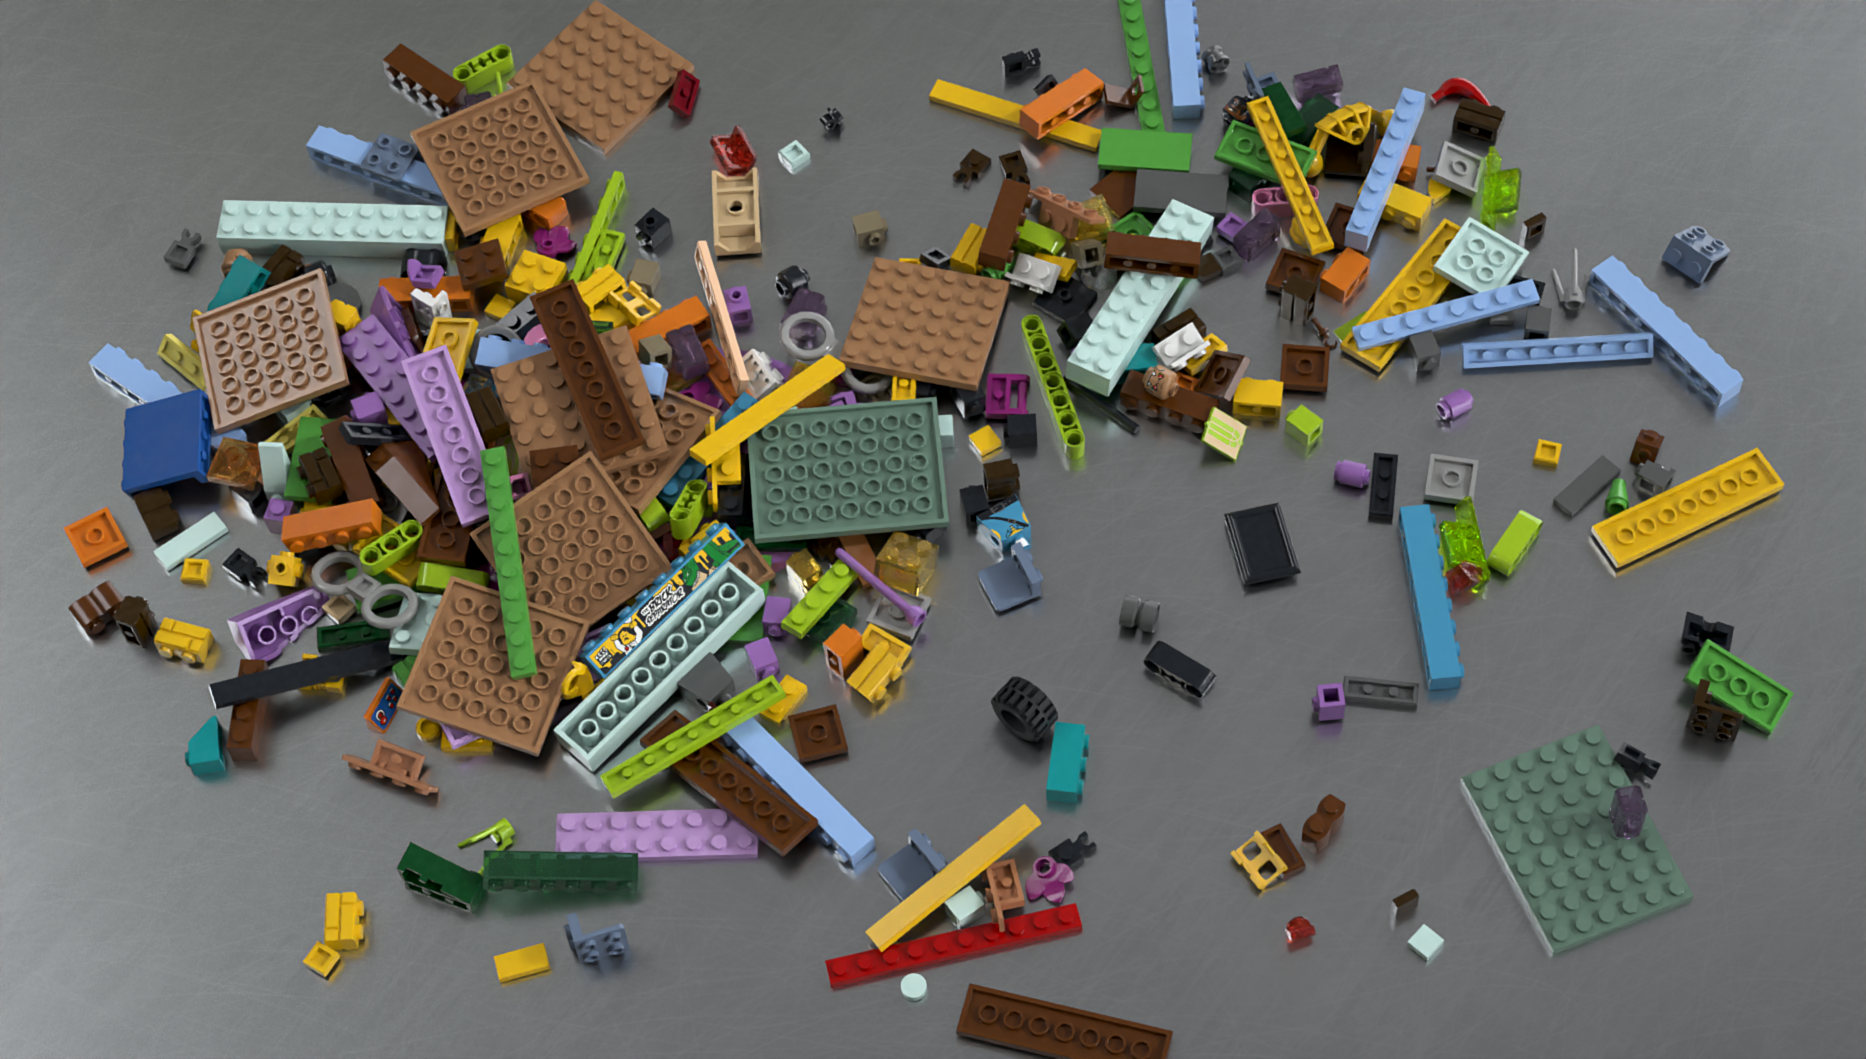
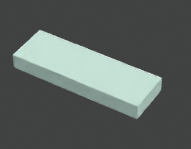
[154,512,229,571]

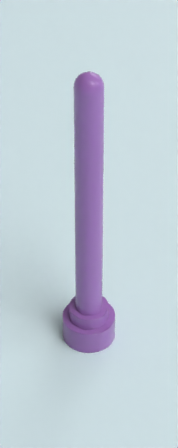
[835,548,927,627]

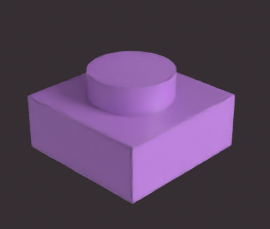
[1216,212,1249,243]

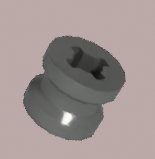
[1202,45,1230,74]

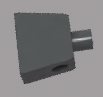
[677,652,735,712]

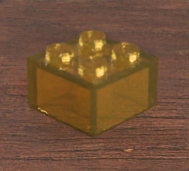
[874,531,939,596]

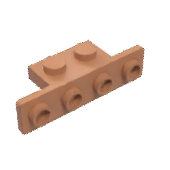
[1030,186,1106,239]
[341,739,439,795]
[978,836,1025,932]

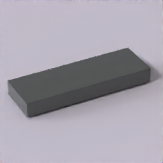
[1553,455,1621,517]
[1343,676,1419,709]

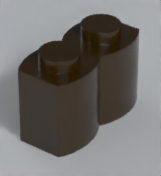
[983,458,1020,503]
[132,486,181,541]

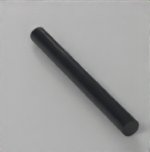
[1063,375,1140,433]

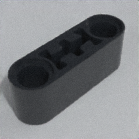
[1143,641,1217,699]

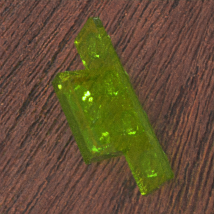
[1480,146,1522,231]
[1439,496,1491,591]

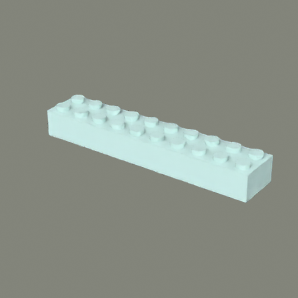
[1065,199,1214,397]
[216,200,449,259]
[553,561,766,772]

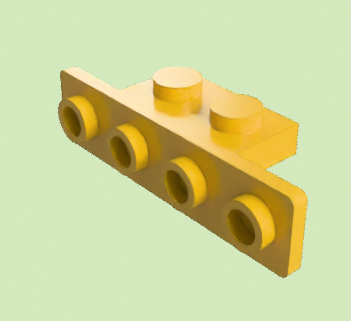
[705,416,741,512]

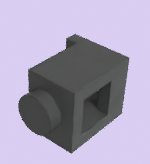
[1634,460,1676,496]

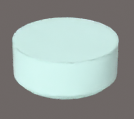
[901,973,927,1001]

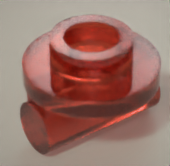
[1285,916,1315,941]

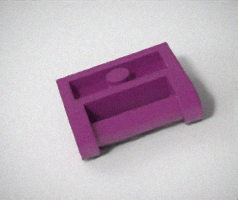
[985,373,1030,419]

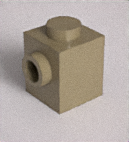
[852,210,888,247]
[1071,239,1104,269]
[627,258,661,298]
[638,334,672,369]

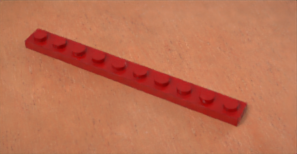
[825,903,1082,988]

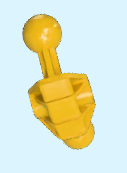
[1305,102,1394,178]

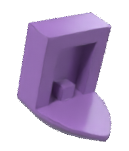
[407,259,445,289]

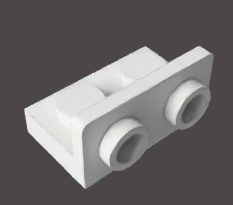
[1004,253,1062,294]
[410,288,453,329]
[1152,322,1210,371]
[742,348,784,401]

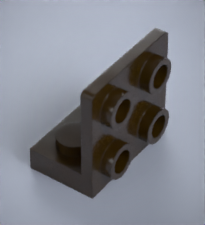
[1324,124,1375,177]
[1685,679,1744,741]

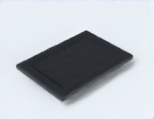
[1223,502,1301,585]

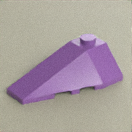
[369,285,420,358]
[227,586,330,661]

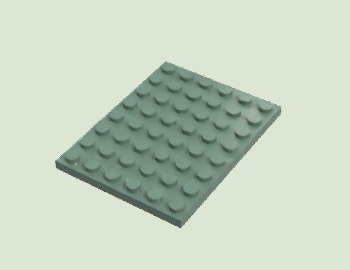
[747,397,949,544]
[1461,724,1694,955]

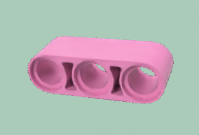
[1251,185,1319,219]

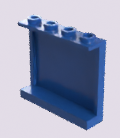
[121,389,212,500]

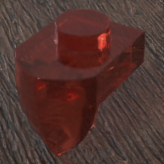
[1444,560,1482,596]

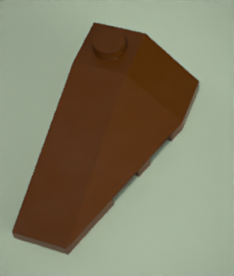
[364,440,441,526]

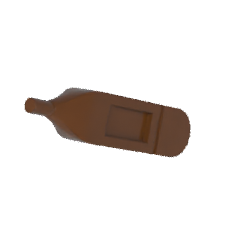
[401,306,425,354]

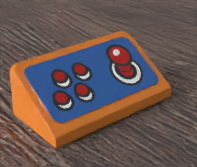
[364,677,403,734]

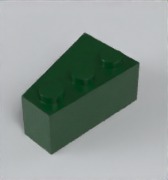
[397,842,487,914]

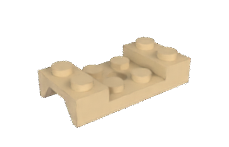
[712,167,762,256]

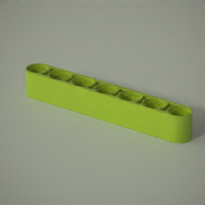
[1021,314,1085,459]

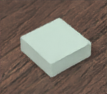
[778,140,810,170]
[1407,924,1444,961]

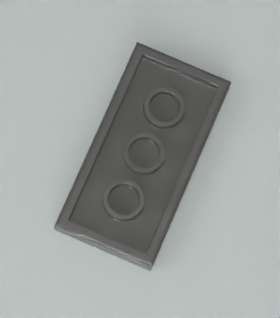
[1133,169,1229,218]

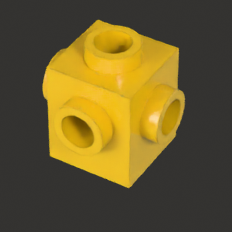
[266,551,304,587]

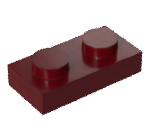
[668,69,700,119]

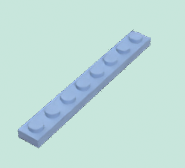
[1351,279,1540,352]
[1462,332,1653,369]

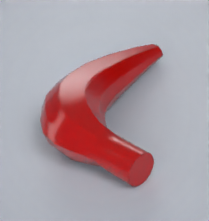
[1430,77,1491,106]

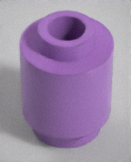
[1436,388,1473,420]
[1334,460,1371,488]

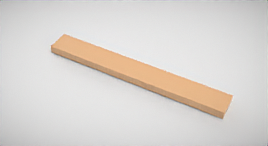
[694,241,749,396]

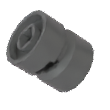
[1119,594,1160,633]

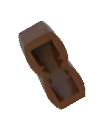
[68,581,124,636]
[1301,794,1346,854]

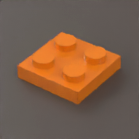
[64,507,128,568]

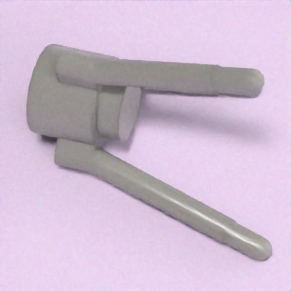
[1551,248,1590,310]

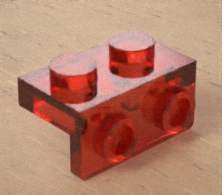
[709,125,757,175]

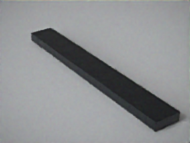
[209,639,408,709]

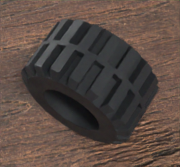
[991,676,1058,742]

